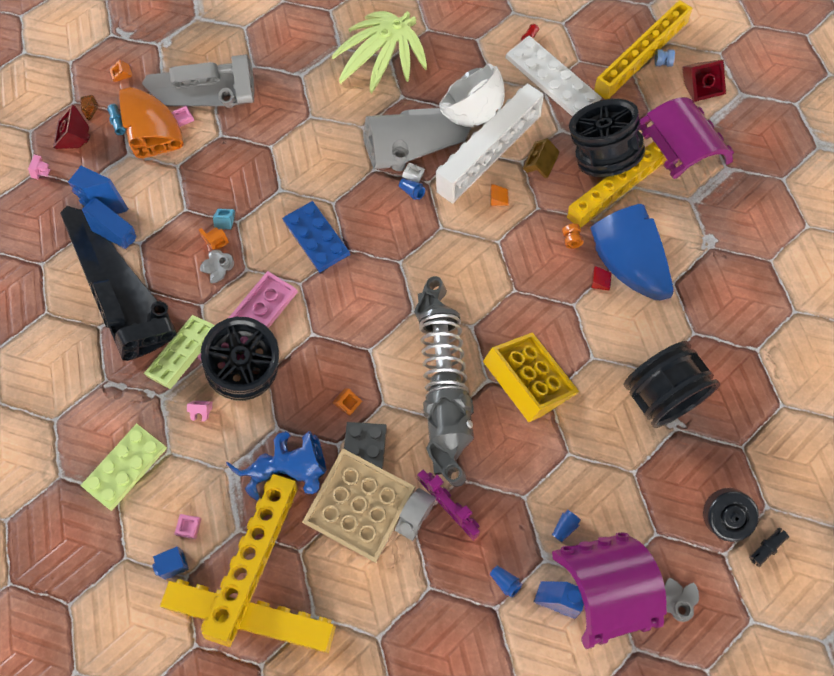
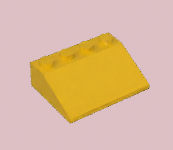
[483,332,579,422]

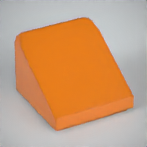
[109,60,132,82]
[490,184,509,206]
[332,388,362,416]

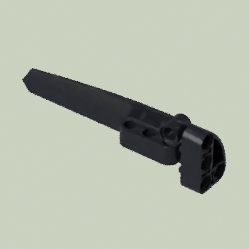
[60,206,177,361]

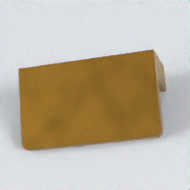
[523,138,560,178]

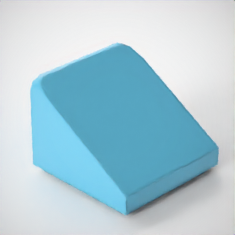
[213,209,235,230]

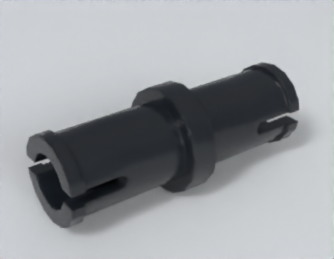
[749,527,789,567]

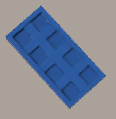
[282,201,350,273]

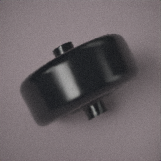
[703,488,759,542]

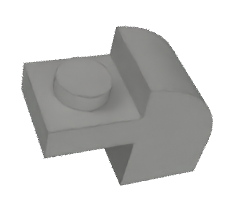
[395,488,436,541]

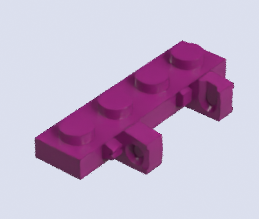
[417,469,480,540]

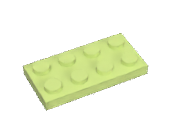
[144,315,215,389]
[80,423,167,511]

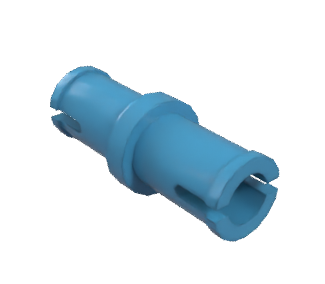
[107,104,126,135]

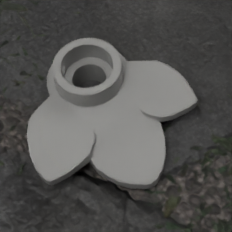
[200,250,234,284]
[665,578,699,622]

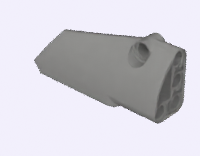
[142,54,254,108]
[363,108,471,171]

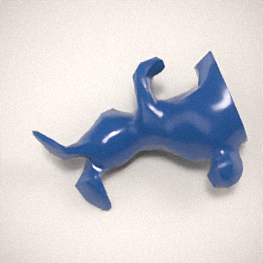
[226,431,327,501]

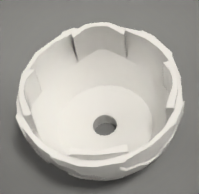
[439,64,505,127]

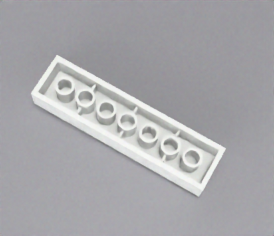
[436,83,544,204]

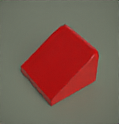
[591,266,612,291]

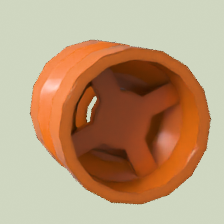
[562,223,584,249]

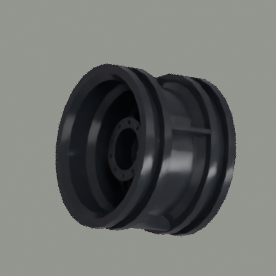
[569,99,645,177]
[201,317,279,401]
[624,341,720,428]

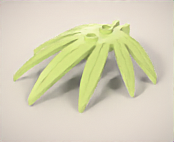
[332,11,427,93]

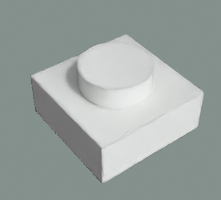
[402,163,425,183]

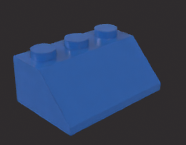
[68,166,129,214]

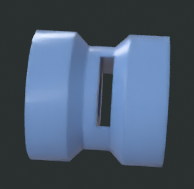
[655,49,675,67]

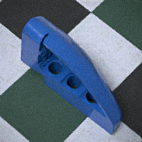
[590,204,674,301]

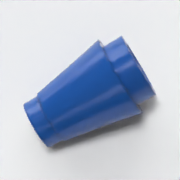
[399,178,426,200]
[552,510,581,542]
[490,565,522,598]

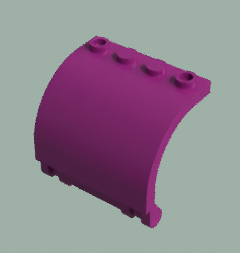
[639,97,734,179]
[552,532,667,649]

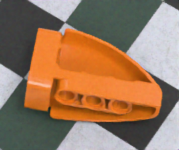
[119,87,184,159]

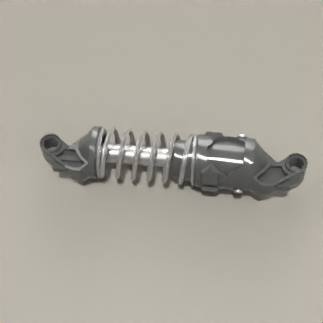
[414,276,474,487]

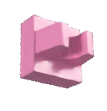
[28,154,50,179]
[187,400,212,421]

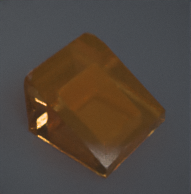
[80,95,99,121]

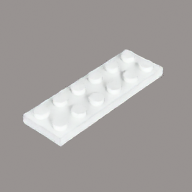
[505,36,602,116]

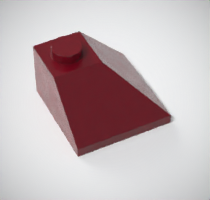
[682,59,726,102]
[53,105,90,149]

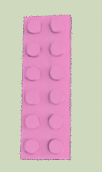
[197,271,298,369]

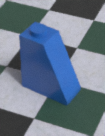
[82,197,137,249]
[534,581,584,619]

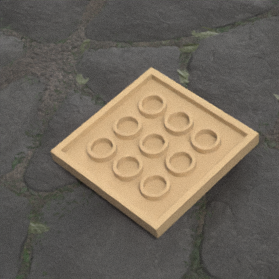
[302,448,416,563]

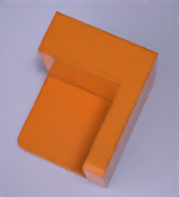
[199,227,229,250]

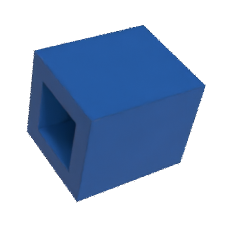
[152,546,189,580]

